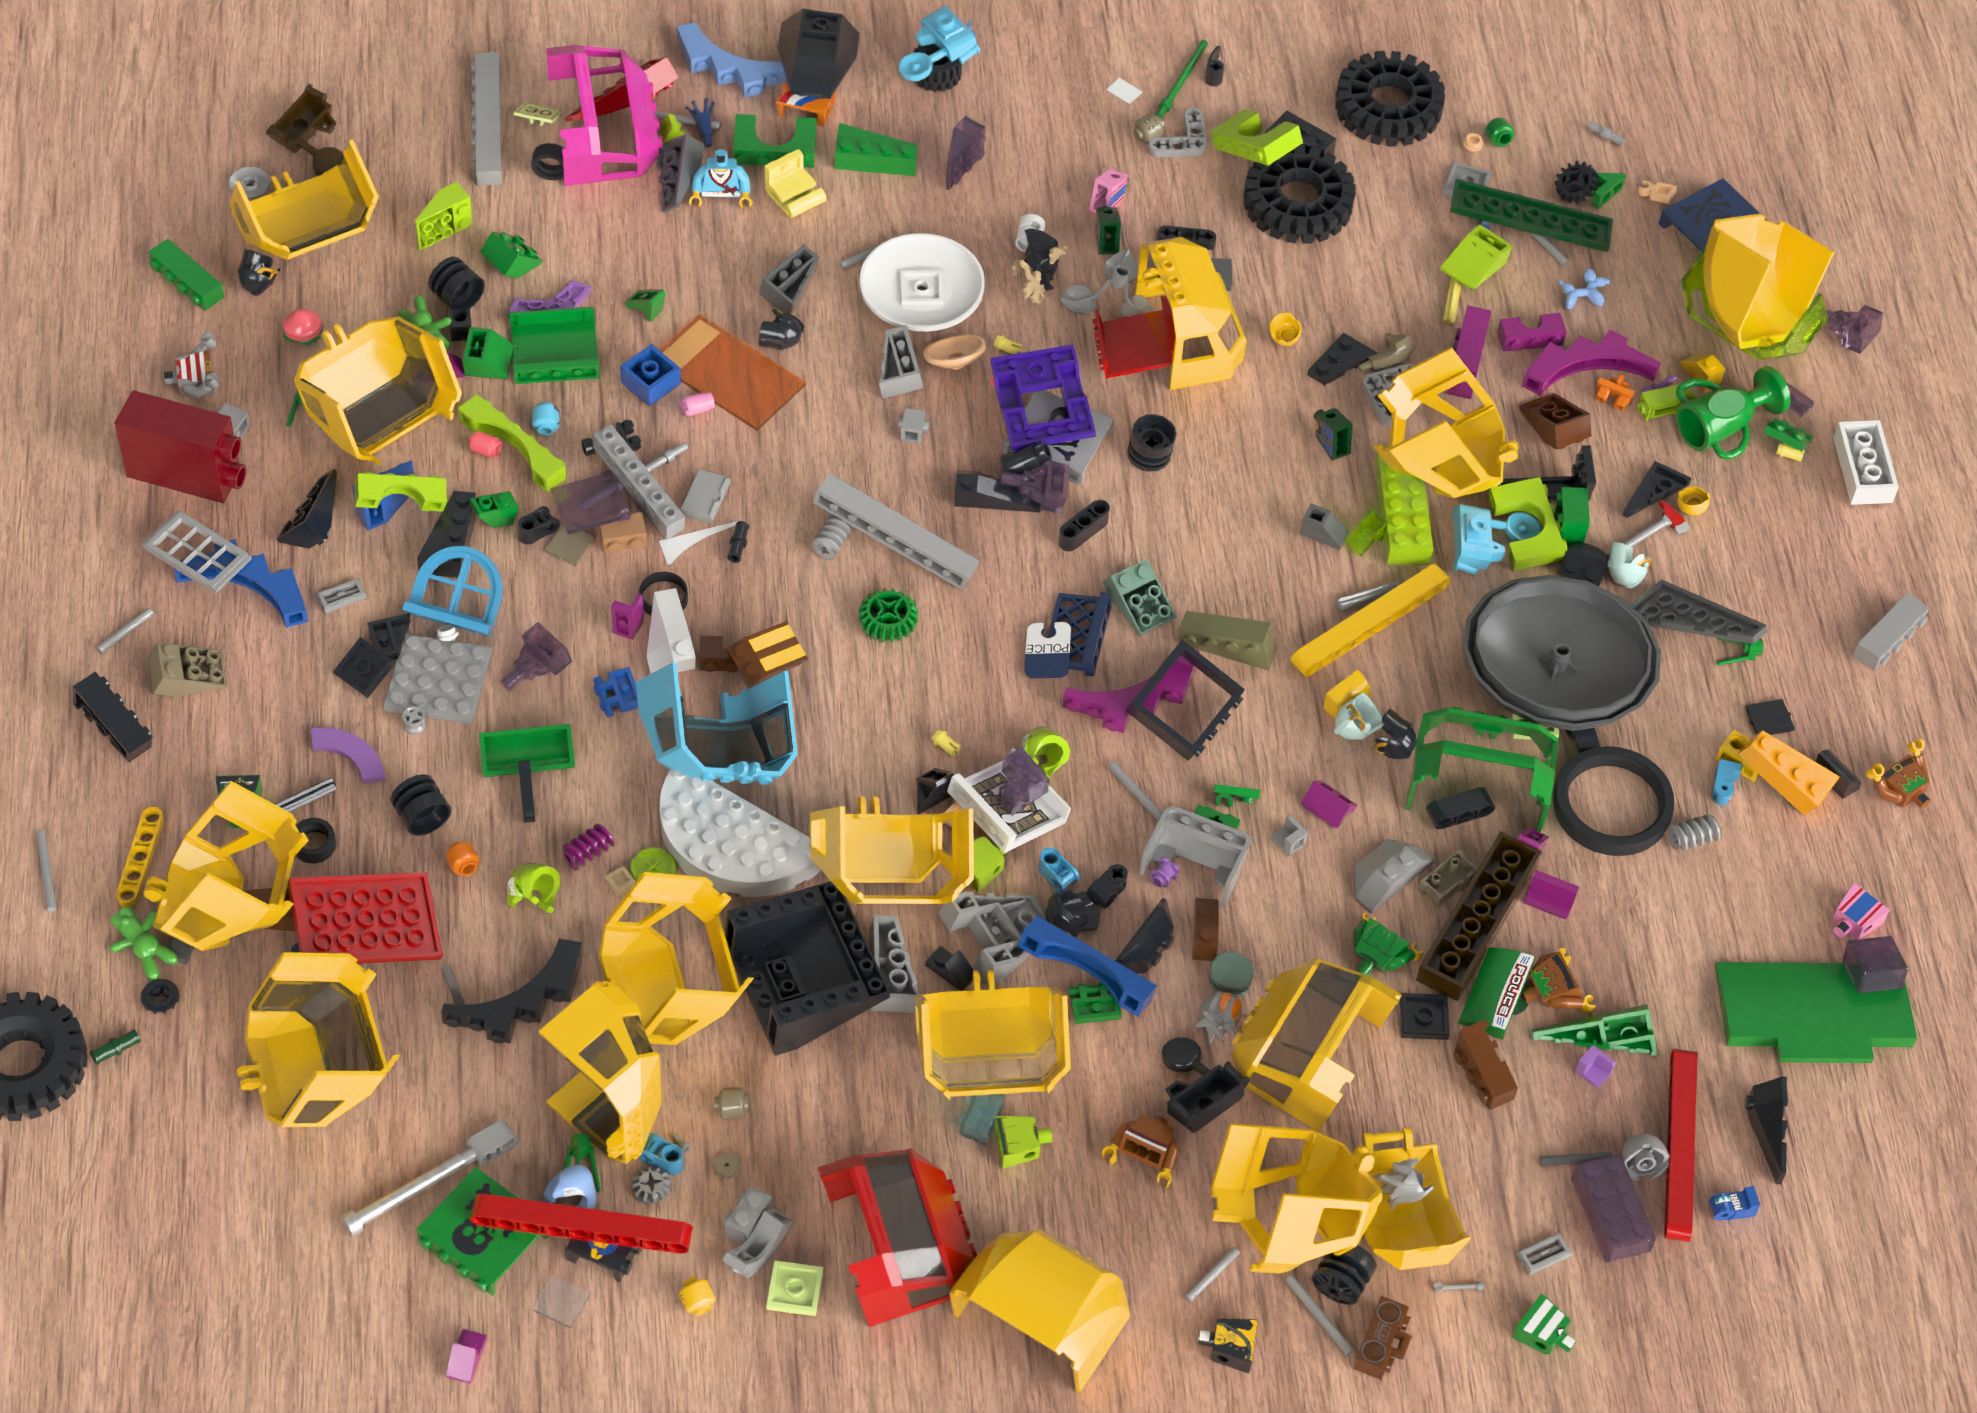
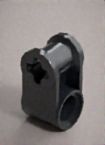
[518,506,560,545]
[1086,864,1128,909]

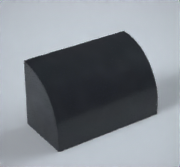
[1815,749,1861,799]

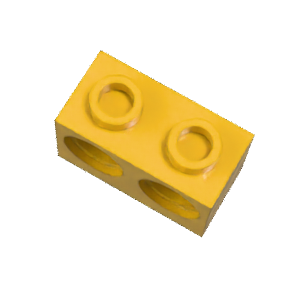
[1716,730,1760,782]

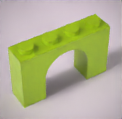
[1210,109,1303,165]
[1488,477,1567,572]

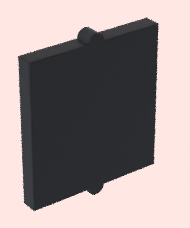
[1745,699,1795,735]

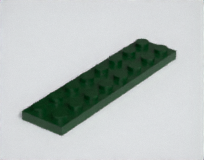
[1450,179,1613,252]

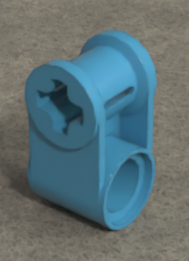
[1038,847,1080,891]
[638,1133,684,1175]

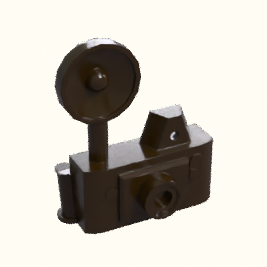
[266,84,343,176]

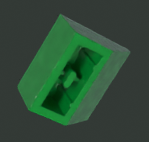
[479,231,543,279]
[463,327,514,379]

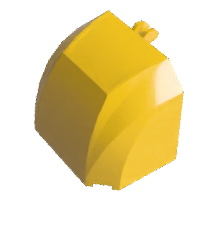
[1703,214,1834,355]
[950,1229,1131,1393]

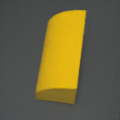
[1323,669,1371,719]

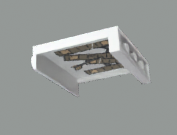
[947,748,1071,853]

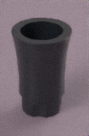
[1001,441,1052,482]

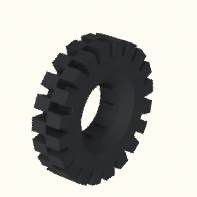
[1335,51,1445,147]
[1243,145,1356,244]
[0,992,88,1121]

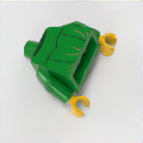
[1353,912,1424,976]

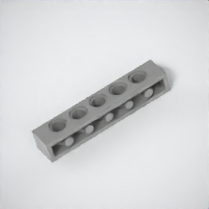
[593,424,685,540]

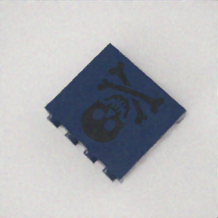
[1658,178,1768,255]

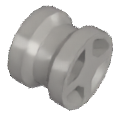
[402,706,426,735]

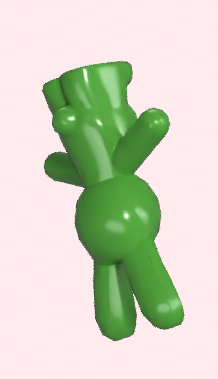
[398,295,452,351]
[110,907,178,981]

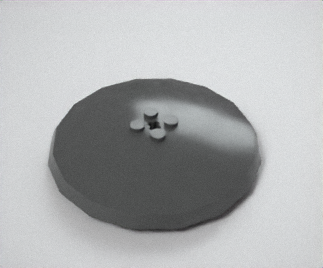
[1463,575,1661,731]

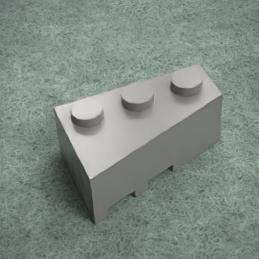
[879,325,923,399]

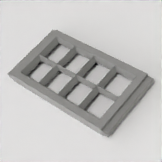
[142,510,252,593]

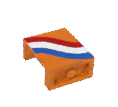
[776,81,836,126]

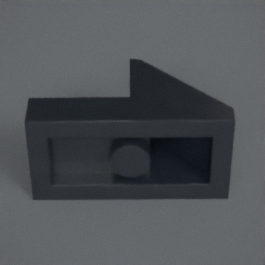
[925,946,974,991]

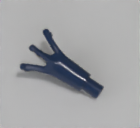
[685,98,715,147]

